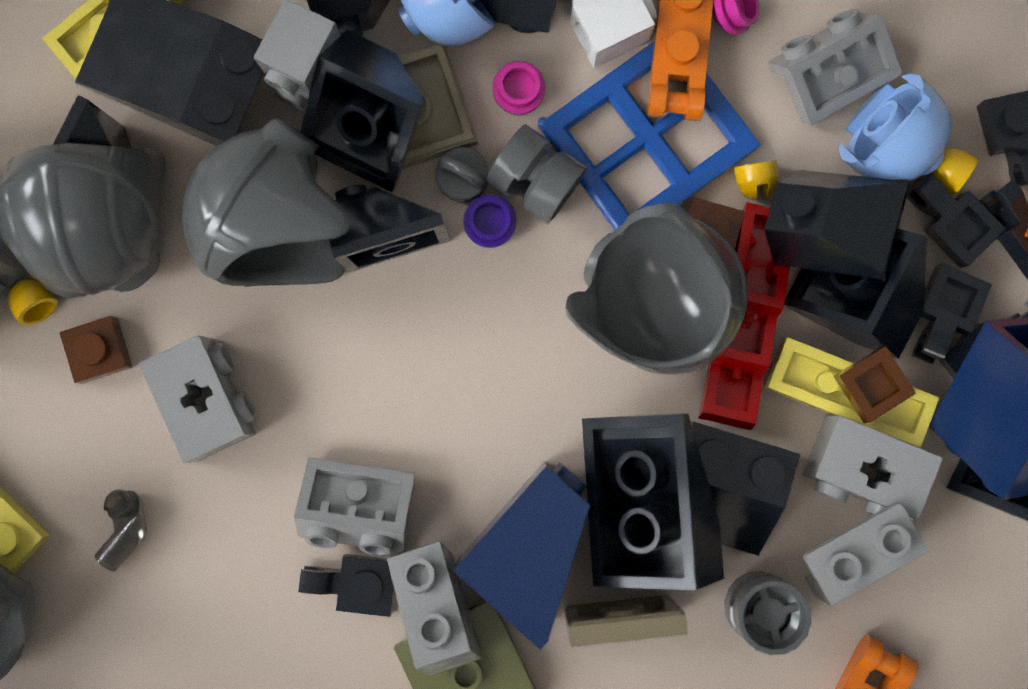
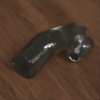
[94,489,147,572]

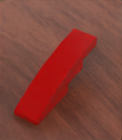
[698,202,790,431]

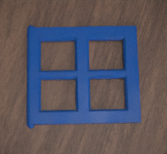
[538,41,761,230]

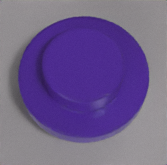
[463,194,517,248]

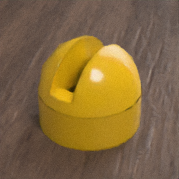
[931,148,979,195]
[734,160,779,200]
[7,279,58,326]

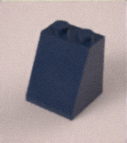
[929,317,1028,500]
[453,462,590,650]

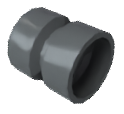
[486,124,588,225]
[724,571,811,655]

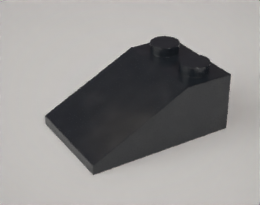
[75,0,264,146]
[582,413,724,590]

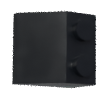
[691,421,801,556]

